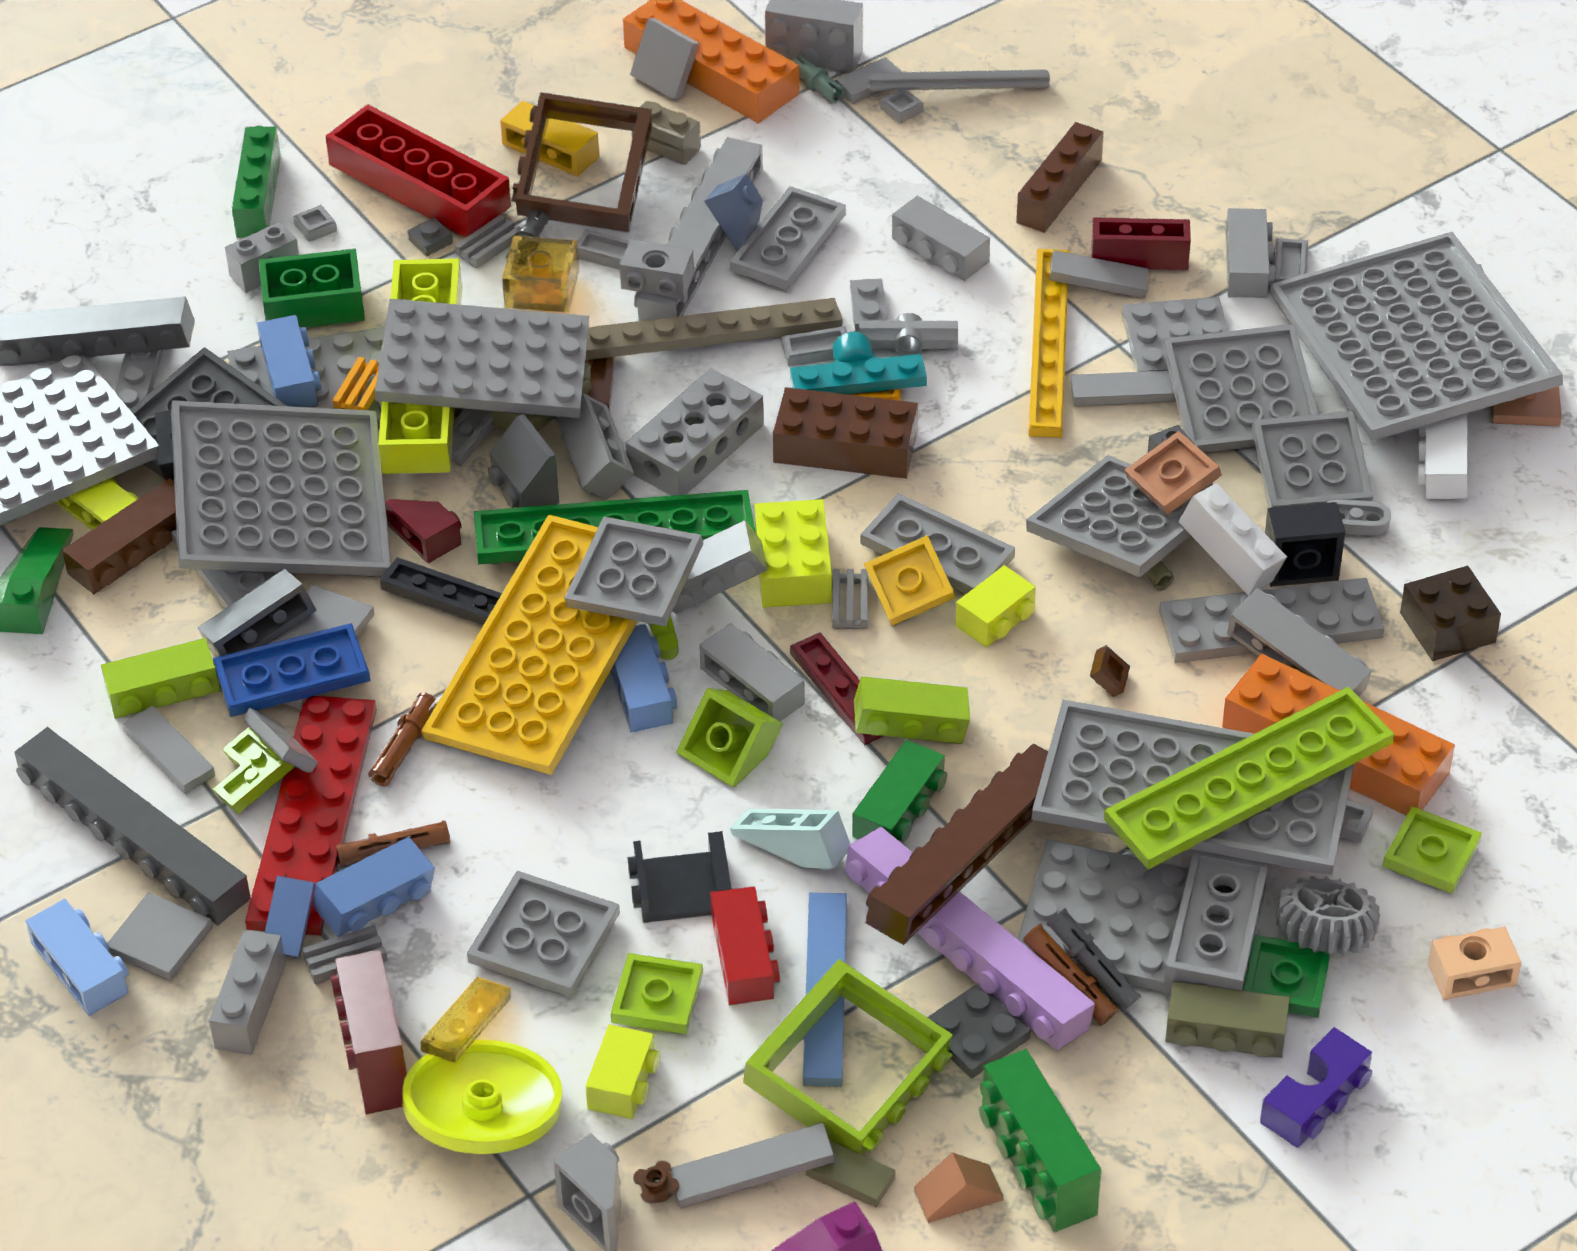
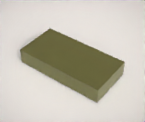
[806,1140,895,1208]

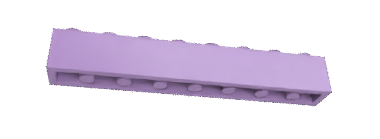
[845,827,1095,1051]

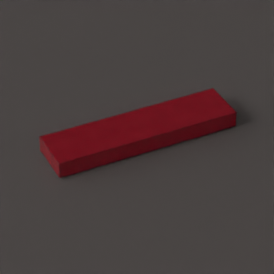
[790,632,884,746]

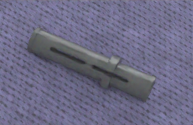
[1046,908,1141,1013]

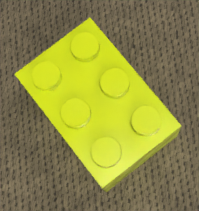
[754,499,832,608]

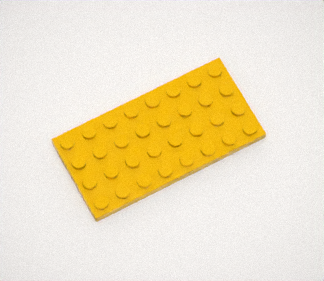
[422,515,638,775]

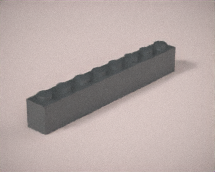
[14,727,251,926]

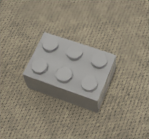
[765,0,863,73]

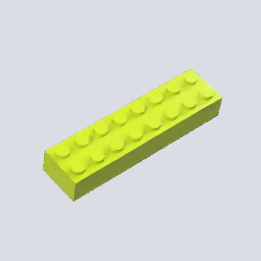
[378,259,462,474]

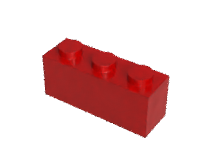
[710,886,780,1006]

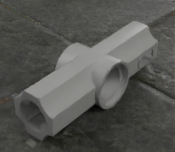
[859,313,958,356]

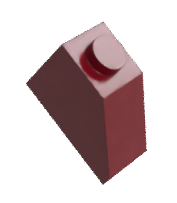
[385,499,462,564]

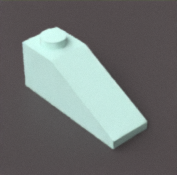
[730,809,850,870]

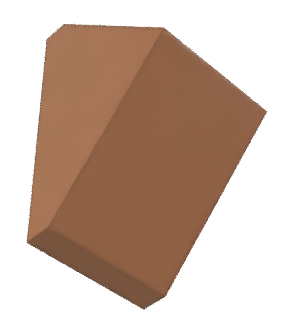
[914,1152,1004,1223]

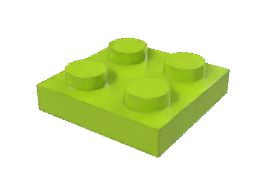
[1382,806,1482,894]
[610,953,703,1035]

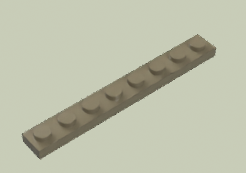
[586,298,843,360]

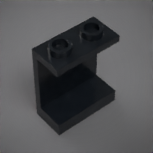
[627,831,732,923]

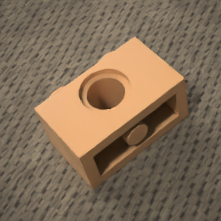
[1428,926,1521,1000]

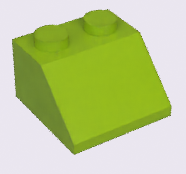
[676,688,783,787]

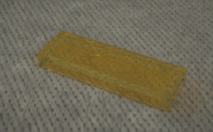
[421,977,511,1063]

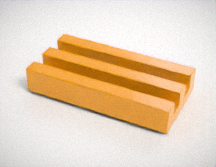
[332,357,379,410]

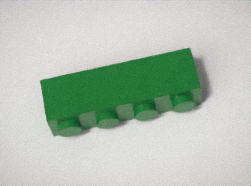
[232,126,281,238]

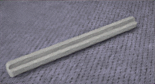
[868,70,1050,91]

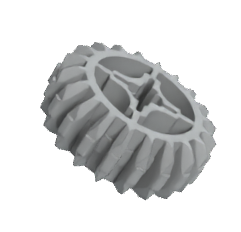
[1275,876,1380,956]

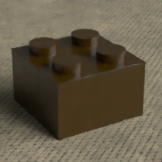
[1400,565,1501,662]

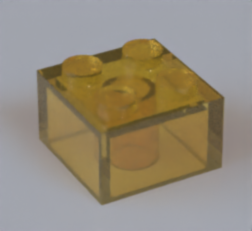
[502,236,580,313]

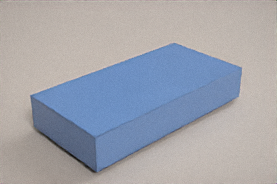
[265,876,316,959]

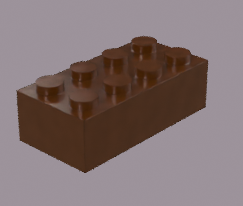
[773,387,918,479]

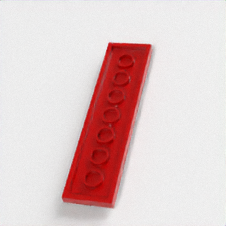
[245,696,377,936]

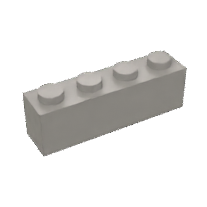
[1227,587,1372,697]

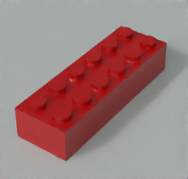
[325,104,511,238]

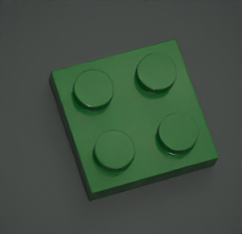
[1243,935,1330,1018]

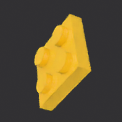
[864,535,956,626]

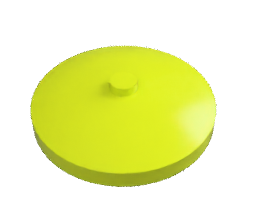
[403,1040,562,1154]

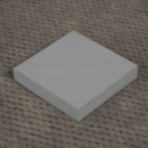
[630,18,700,100]
[107,892,213,981]

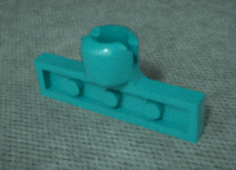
[790,331,927,394]

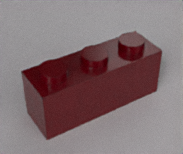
[1091,217,1191,270]

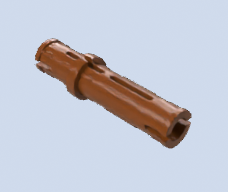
[368,692,438,787]
[336,820,450,868]
[1023,924,1118,1026]

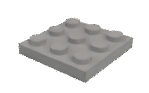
[1122,297,1228,372]
[1252,411,1373,508]
[564,517,704,626]
[467,870,620,998]

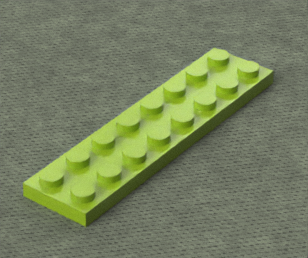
[1104,686,1394,869]

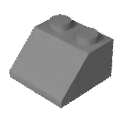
[553,1133,621,1251]

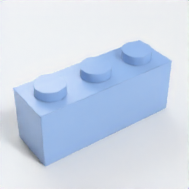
[25,899,129,1016]

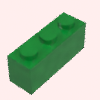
[852,739,948,842]

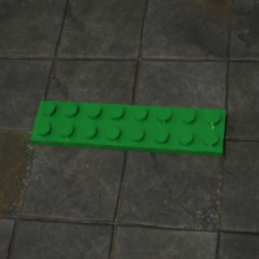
[474,490,755,565]

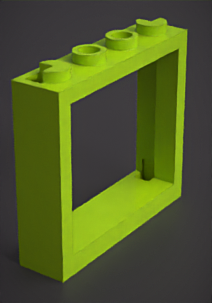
[743,959,953,1155]

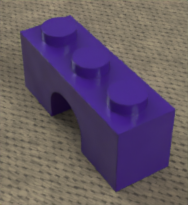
[1260,1027,1372,1148]

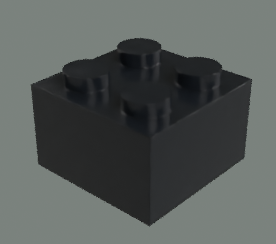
[1265,502,1346,587]

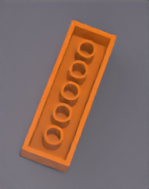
[623,0,800,124]
[1222,653,1455,816]

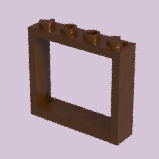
[511,92,652,232]

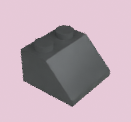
[488,414,559,508]

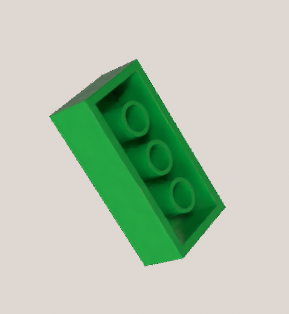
[979,1048,1102,1233]

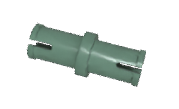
[792,55,845,104]

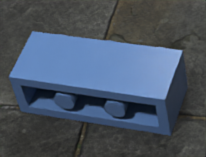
[257,315,322,407]
[610,624,677,732]
[312,837,435,937]

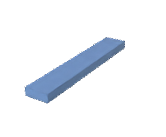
[803,893,847,1087]

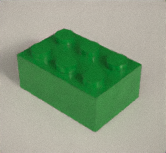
[259,248,365,328]

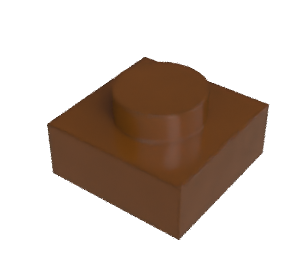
[1090,645,1130,697]

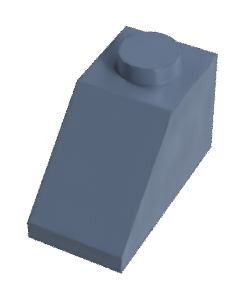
[704,174,763,252]

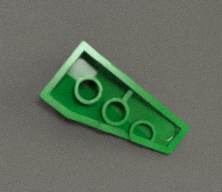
[0,527,74,634]

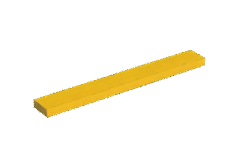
[1028,249,1069,438]

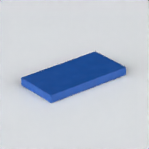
[213,623,371,717]

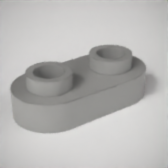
[1326,499,1391,536]

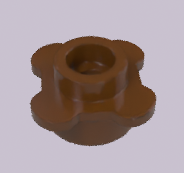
[633,1160,679,1203]

